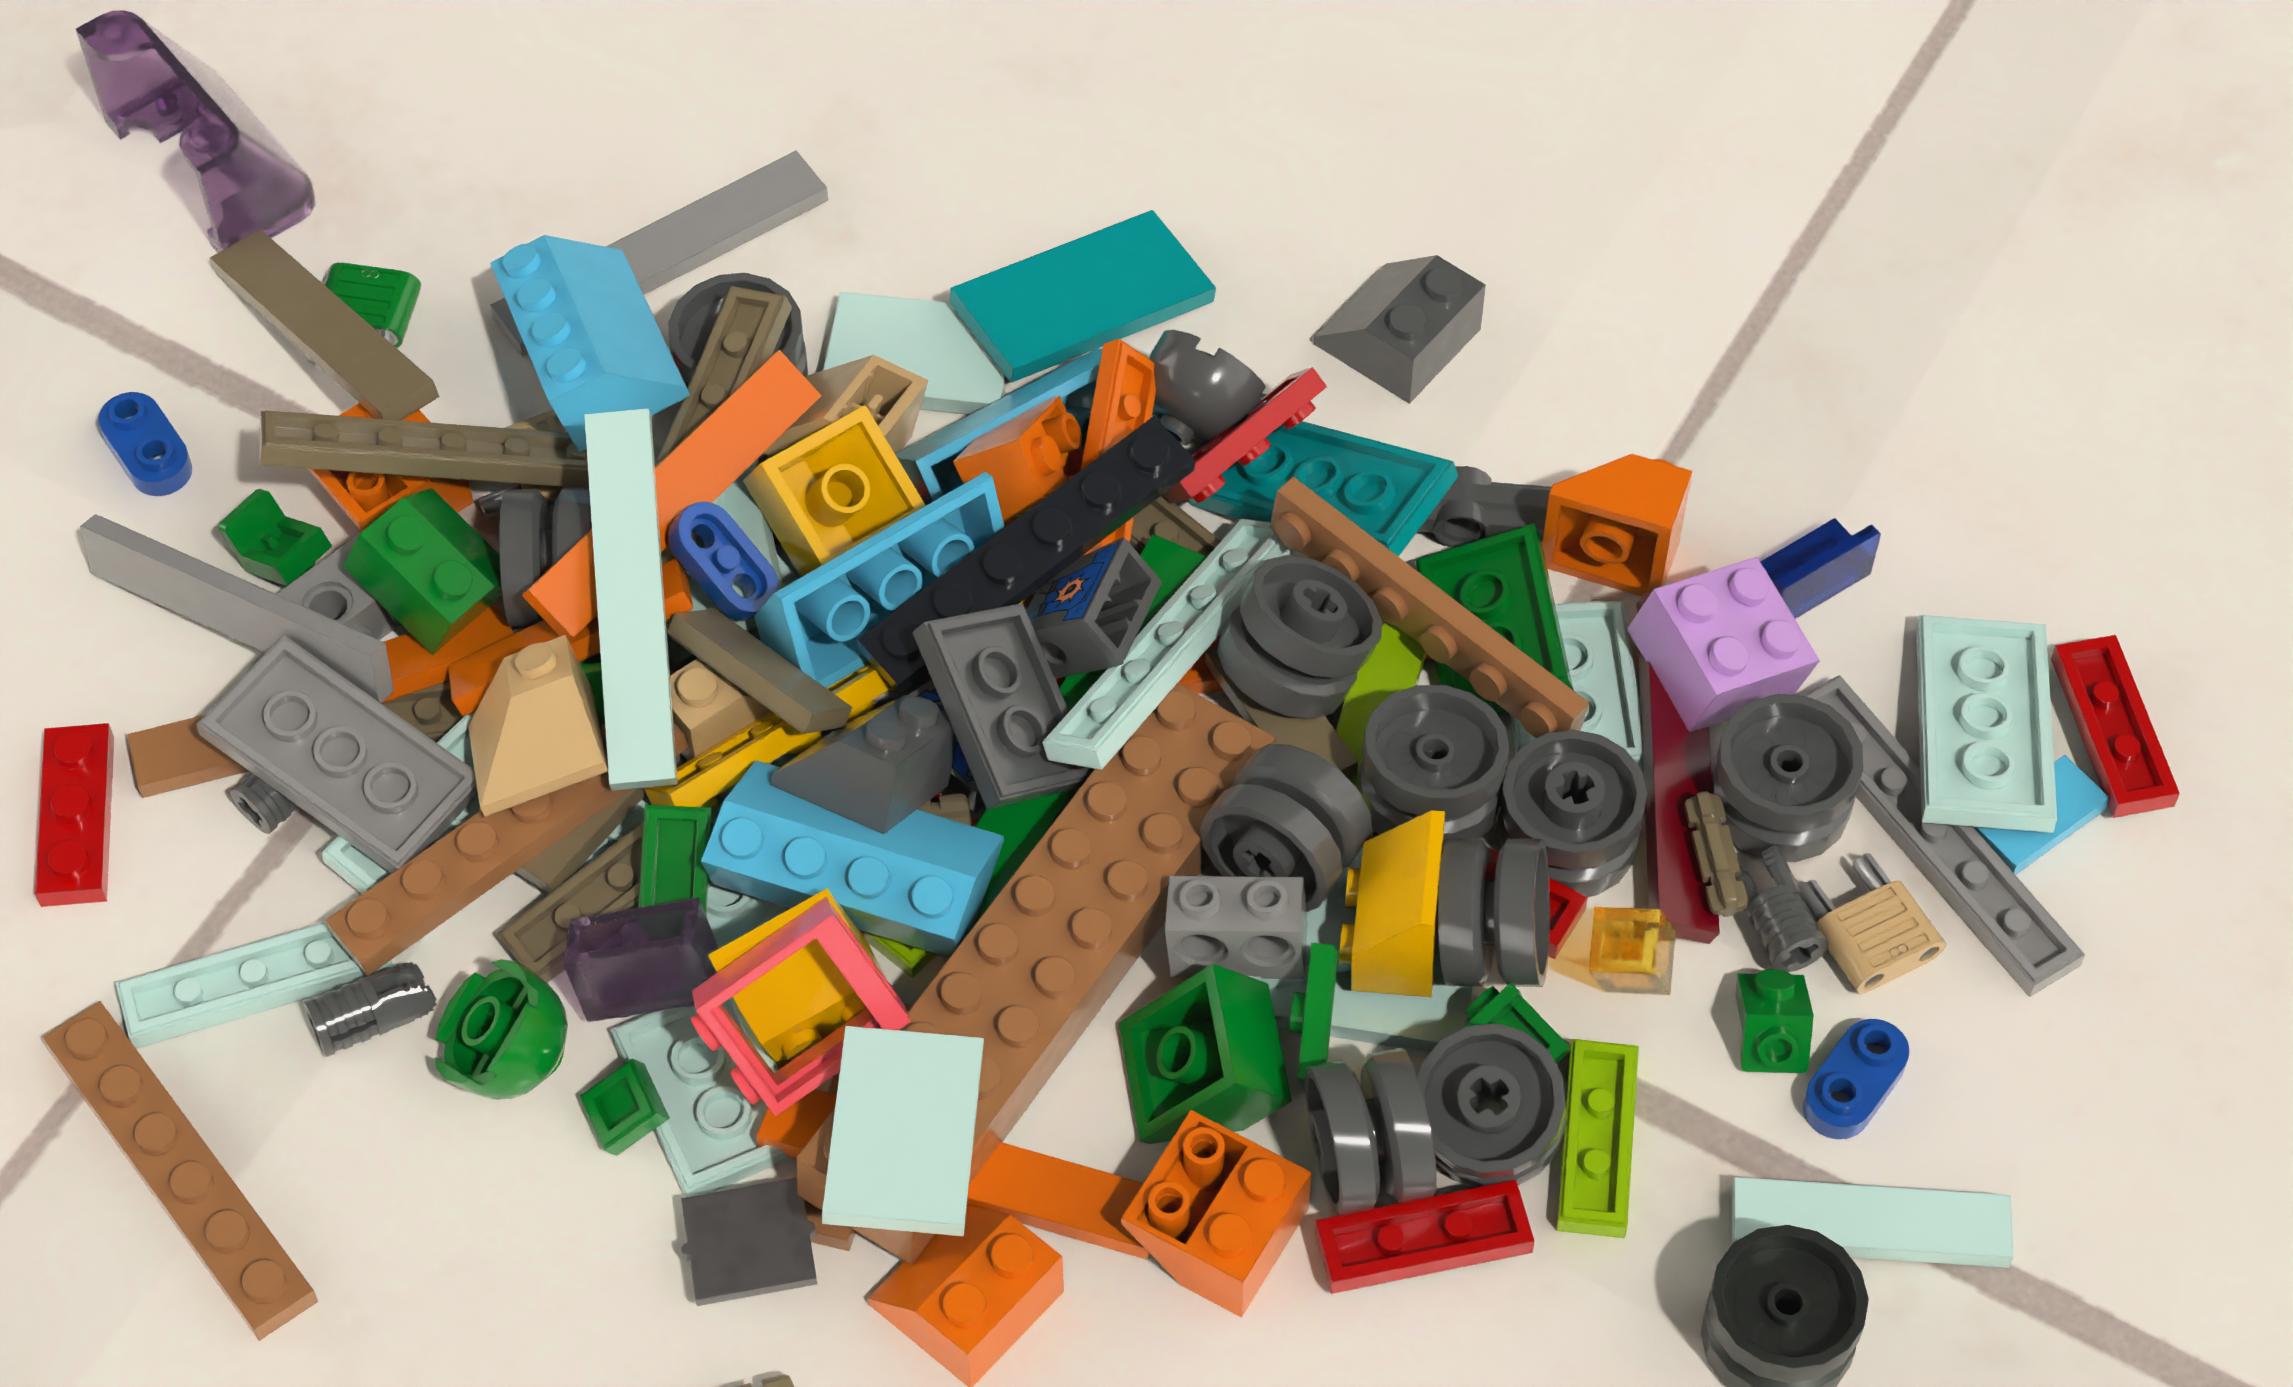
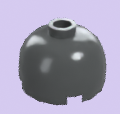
[1149,329,1266,446]

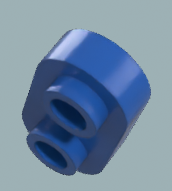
[98,392,192,496]
[668,502,779,620]
[1803,1019,1910,1139]

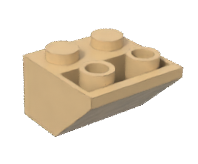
[764,355,928,457]

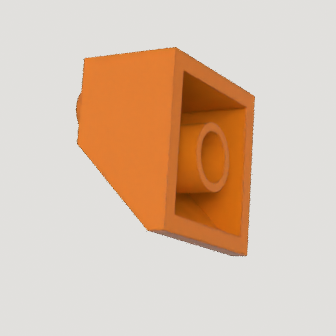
[1542,454,1693,596]
[867,1205,1064,1387]

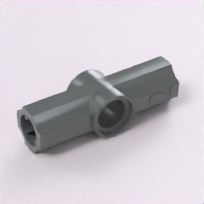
[1418,466,1552,547]

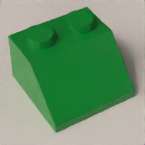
[342,488,503,655]
[1119,964,1292,1144]

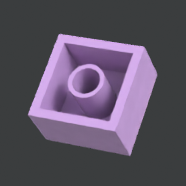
[1627,557,1820,732]

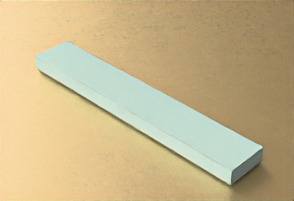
[584,408,678,791]
[1042,519,1293,770]

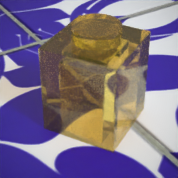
[1588,907,1676,995]

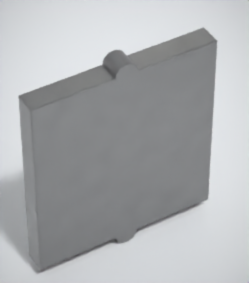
[681,1178,818,1306]

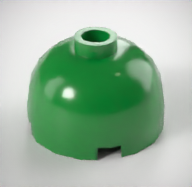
[435,959,568,1100]

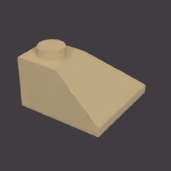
[468,635,608,817]

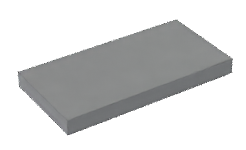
[197,635,478,873]

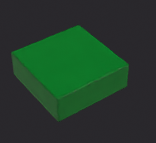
[580,1058,670,1156]

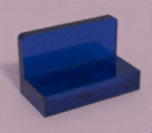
[1761,518,1881,619]

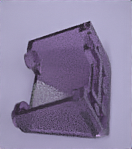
[76,10,315,253]

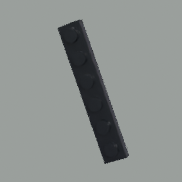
[857,416,1195,695]

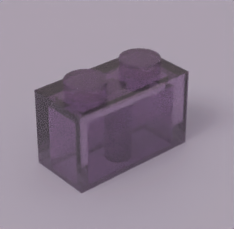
[563,898,719,1022]

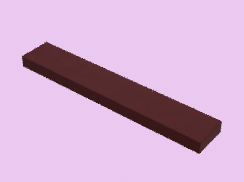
[1636,592,1720,944]

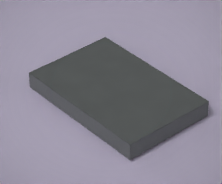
[912,603,1094,810]

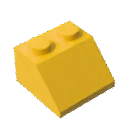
[743,405,926,577]
[1339,810,1445,997]
[708,888,886,1068]

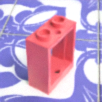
[690,897,911,1117]

